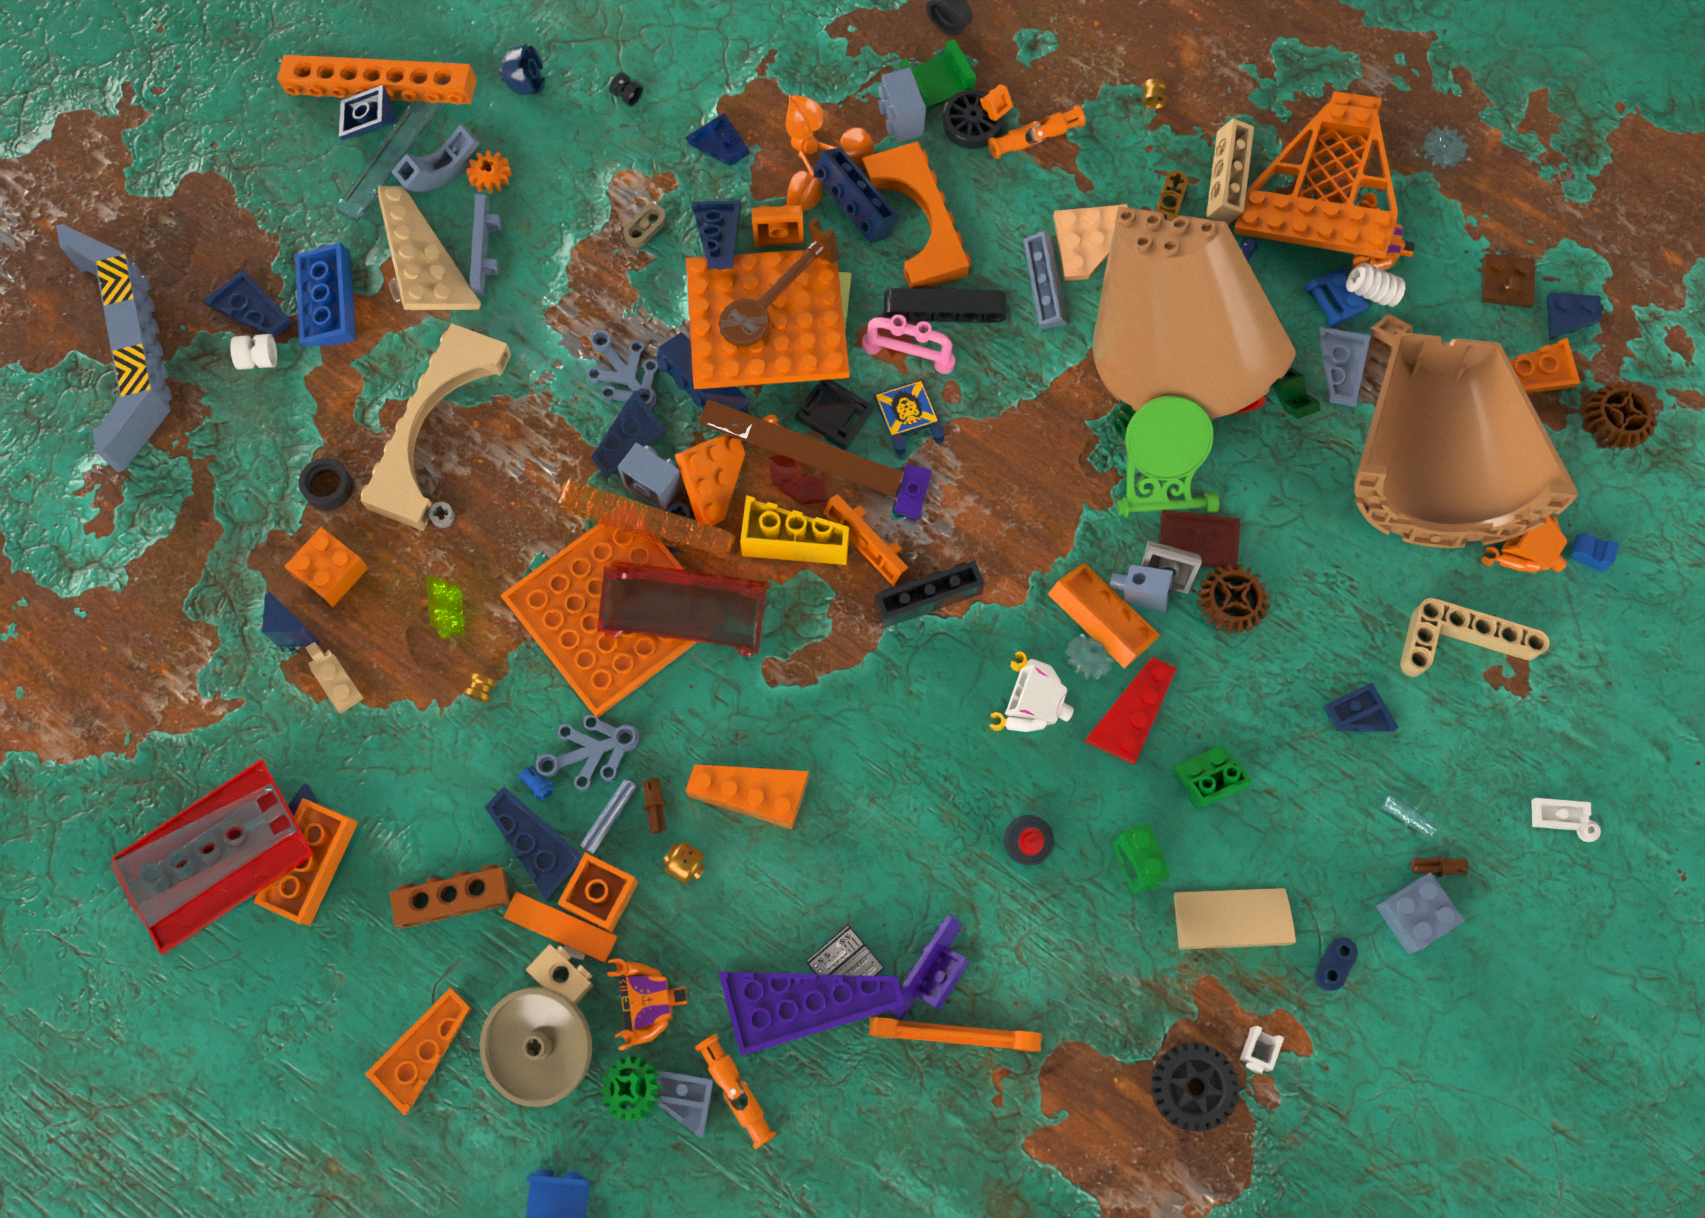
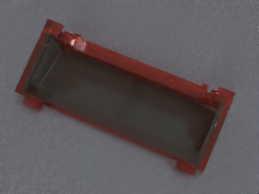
[597,560,772,657]

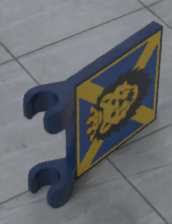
[874,380,945,455]

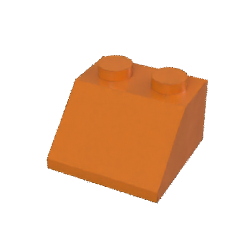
[752,204,804,247]

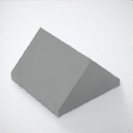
[1140,541,1202,594]

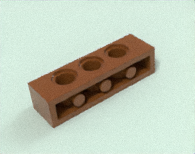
[389,864,511,929]

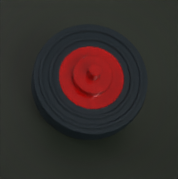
[1004,815,1054,866]

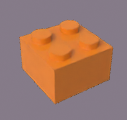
[284,527,368,608]
[558,853,639,933]

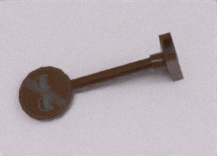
[719,217,840,347]

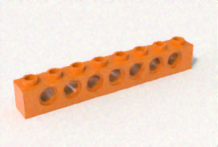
[277,55,477,104]

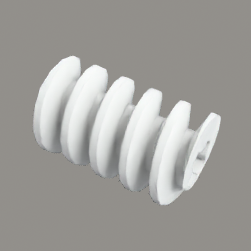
[1346,263,1405,307]

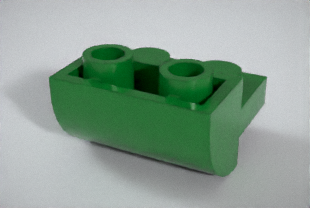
[1174,745,1251,809]

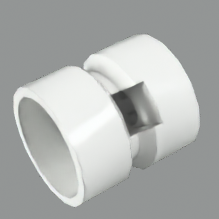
[231,334,277,370]

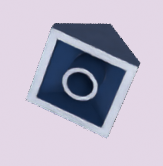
[339,85,399,140]
[262,592,321,648]

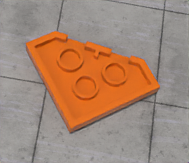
[675,434,745,529]

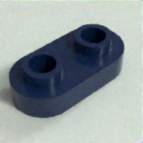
[1314,937,1358,992]

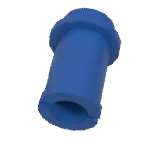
[519,766,554,800]

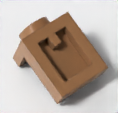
[1371,313,1412,351]

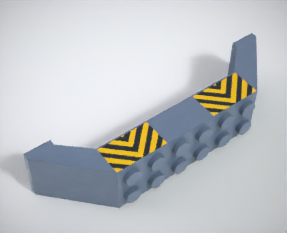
[56,224,172,472]

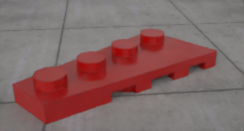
[1084,657,1177,765]

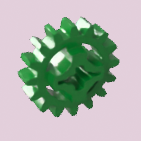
[600,1056,663,1122]

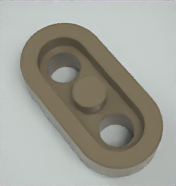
[624,204,666,248]

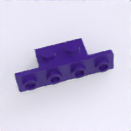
[889,914,970,1021]

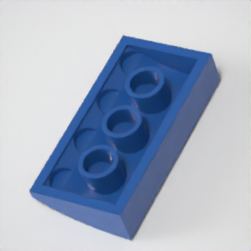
[295,242,356,346]

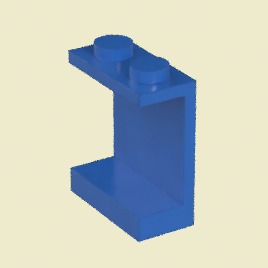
[526,1169,590,1218]

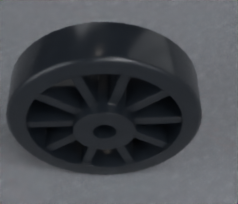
[942,89,1004,149]

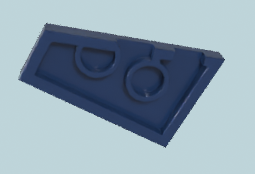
[203,270,293,338]
[589,390,667,479]

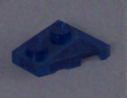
[685,112,750,166]

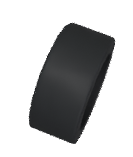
[926,0,973,36]
[298,457,353,510]

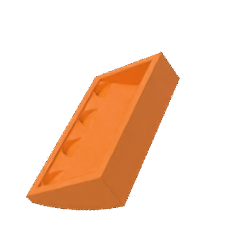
[1048,562,1161,669]

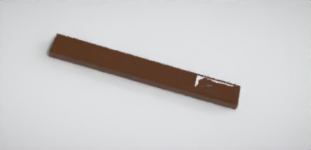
[699,399,903,497]

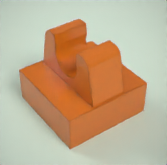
[980,84,1013,121]

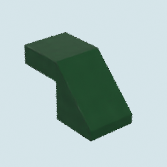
[1272,368,1321,419]

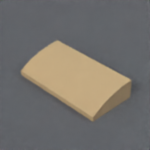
[1174,888,1296,949]

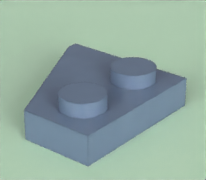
[653,1070,714,1138]

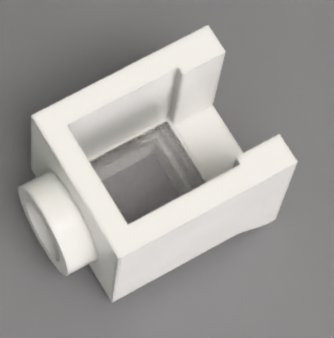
[1240,1026,1284,1074]

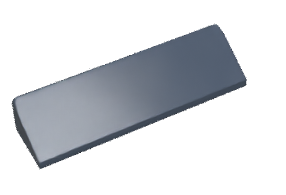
[1023,230,1069,329]

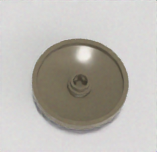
[480,987,592,1107]

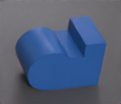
[1570,534,1620,572]

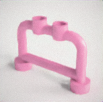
[862,315,955,374]

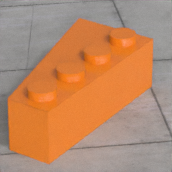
[686,765,809,829]

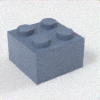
[878,67,926,143]
[618,443,684,513]
[1375,873,1464,954]

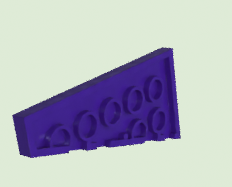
[719,972,906,1056]

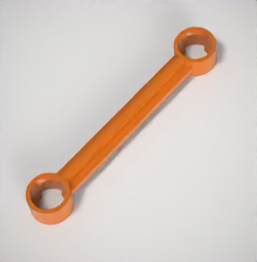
[869,1017,1042,1052]

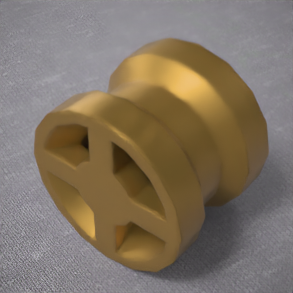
[1143,79,1167,109]
[463,673,497,704]

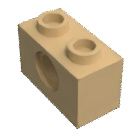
[526,944,594,1005]

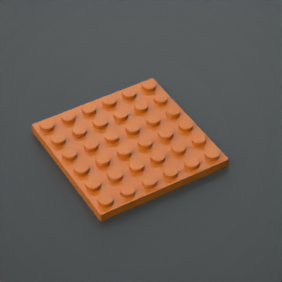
[686,250,849,389]
[500,502,725,718]

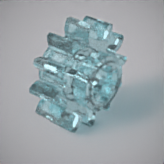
[1421,125,1468,169]
[1065,633,1114,680]

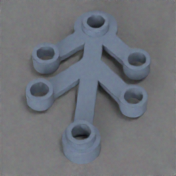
[587,329,659,410]
[535,714,640,792]

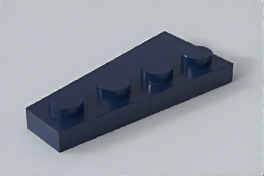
[485,787,583,902]

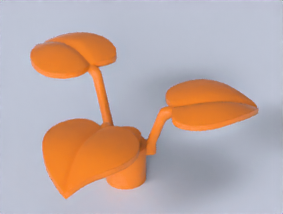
[786,95,874,212]

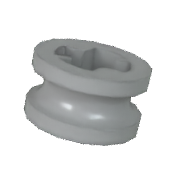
[429,502,455,528]

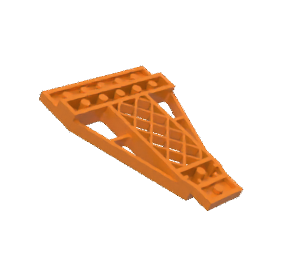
[1234,91,1398,259]

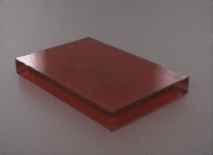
[1159,510,1240,570]

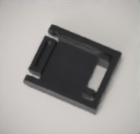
[795,379,874,450]

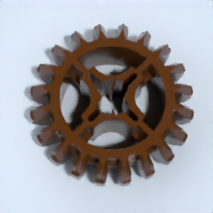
[1584,382,1659,450]
[1197,564,1270,635]

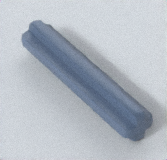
[580,779,637,854]

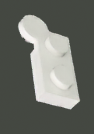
[1531,798,1601,842]

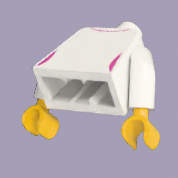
[989,651,1074,732]

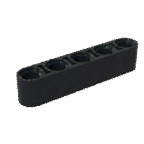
[884,288,1007,323]

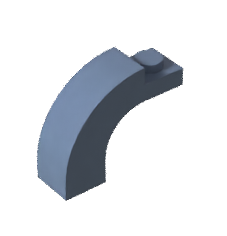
[392,124,480,192]

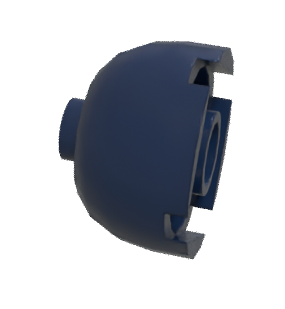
[500,44,545,95]

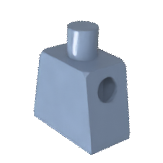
[1110,565,1173,613]

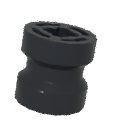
[609,72,643,106]

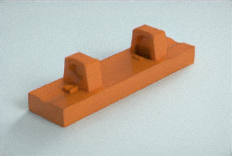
[824,494,909,586]

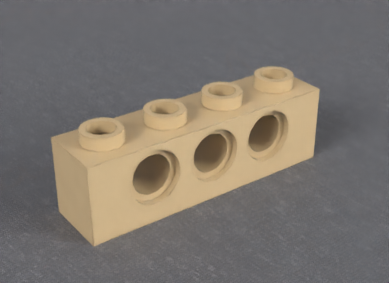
[1206,118,1254,225]

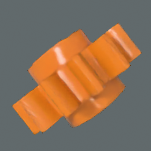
[466,150,512,194]

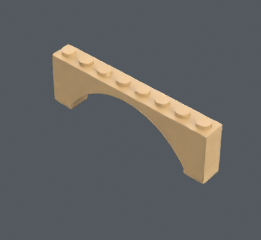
[360,323,511,531]

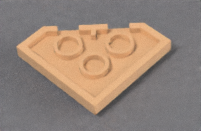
[1053,204,1128,282]

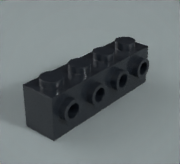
[874,560,985,629]

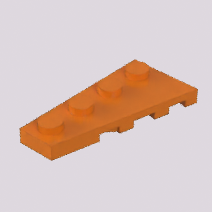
[1510,338,1580,394]
[365,988,472,1116]

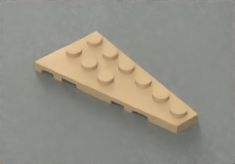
[377,186,481,310]

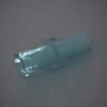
[1381,793,1439,839]

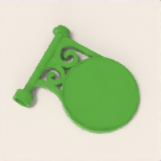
[1117,395,1219,518]

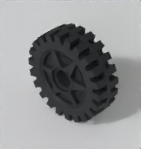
[1150,1043,1240,1132]

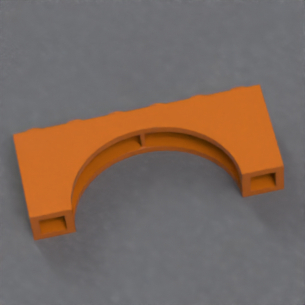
[862,141,971,289]

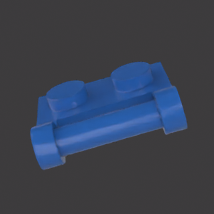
[1304,267,1370,328]

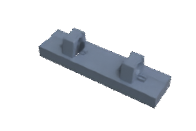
[470,194,501,295]

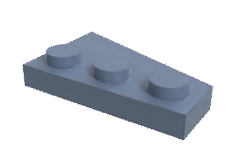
[1319,327,1371,407]

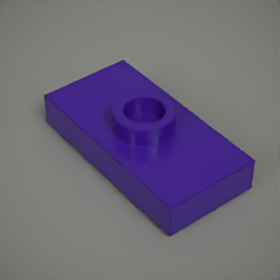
[894,464,932,520]

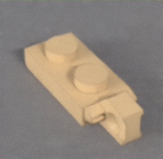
[305,642,364,714]

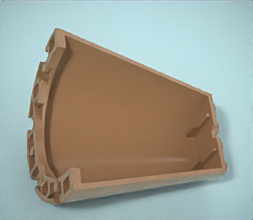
[1093,207,1296,419]
[1354,332,1578,548]

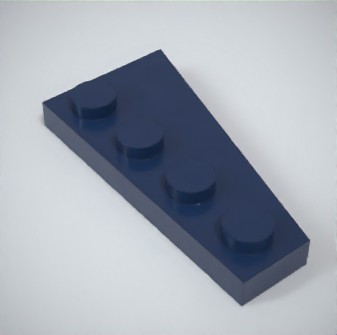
[691,201,741,270]

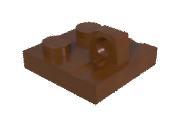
[1481,253,1535,308]

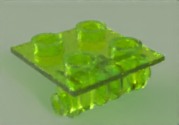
[426,574,465,639]

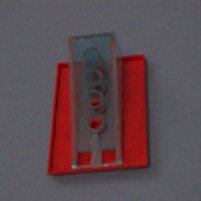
[110,759,314,955]

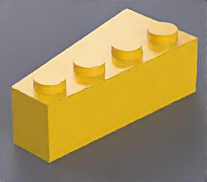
[740,495,849,565]

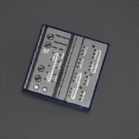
[805,924,885,976]

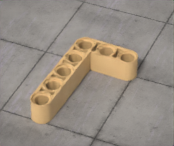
[1400,598,1549,677]

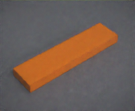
[503,892,618,963]

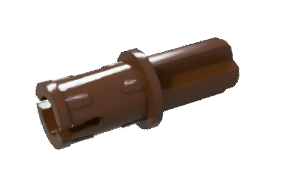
[642,778,666,834]
[1410,855,1469,878]

